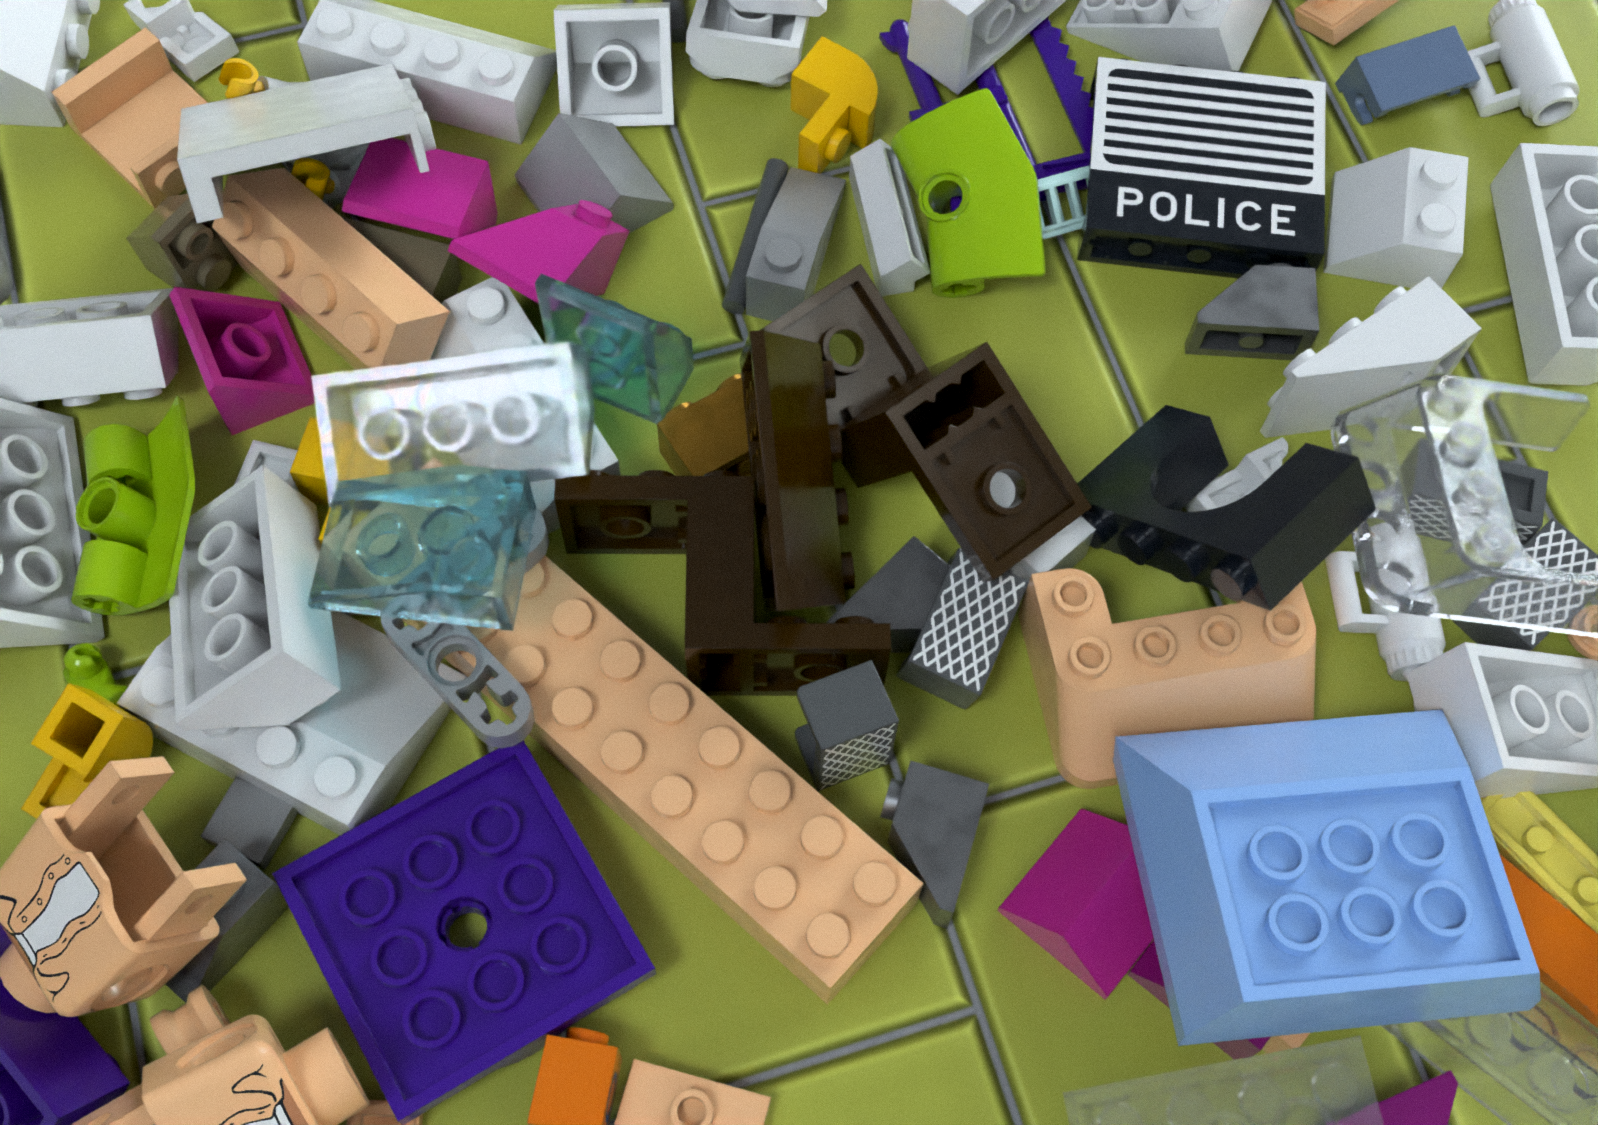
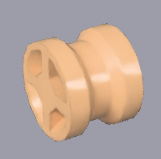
[150,984,231,1054]

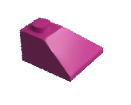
[448,200,630,309]

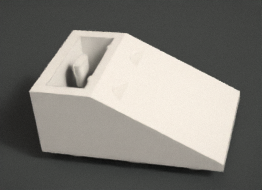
[1066,0,1272,71]
[1260,276,1482,438]

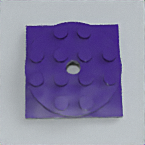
[272,740,656,1125]

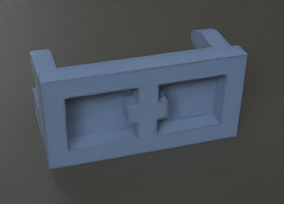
[1335,25,1481,125]

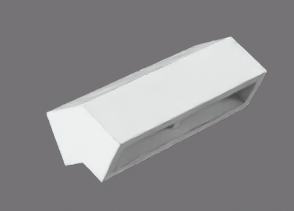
[849,139,930,296]

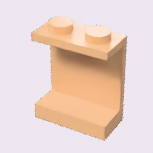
[52,27,208,209]

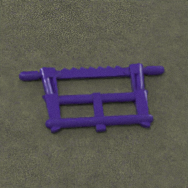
[879,16,1093,212]

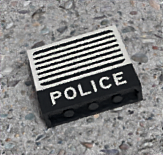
[1077,57,1326,279]

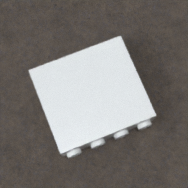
[177,64,436,223]

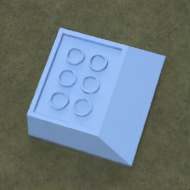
[1113,709,1541,1046]

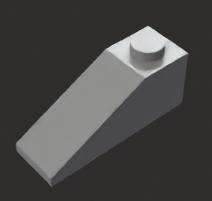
[746,167,846,321]

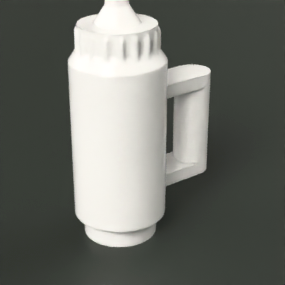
[1468,0,1579,126]
[1325,523,1446,681]

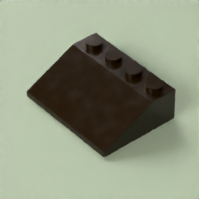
[740,330,855,611]

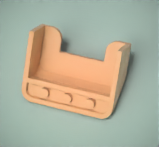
[1018,568,1316,789]

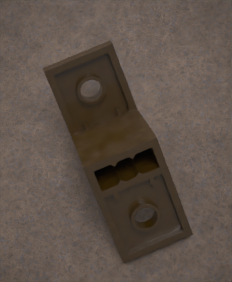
[761,264,1092,582]
[554,469,891,696]

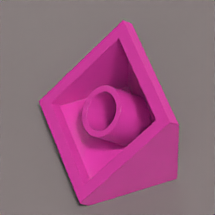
[342,138,498,239]
[169,287,320,435]
[997,808,1154,1000]

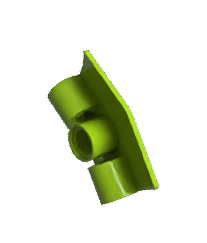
[890,88,1046,298]
[71,395,195,616]

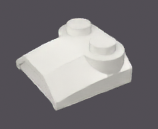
[686,0,810,87]

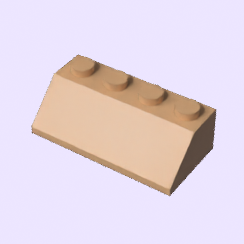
[212,168,450,410]

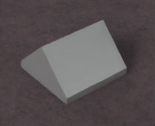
[515,113,674,233]

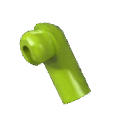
[63,643,128,706]

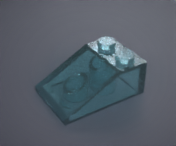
[535,274,694,424]
[308,464,537,631]

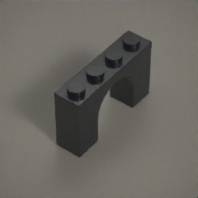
[1077,405,1376,611]

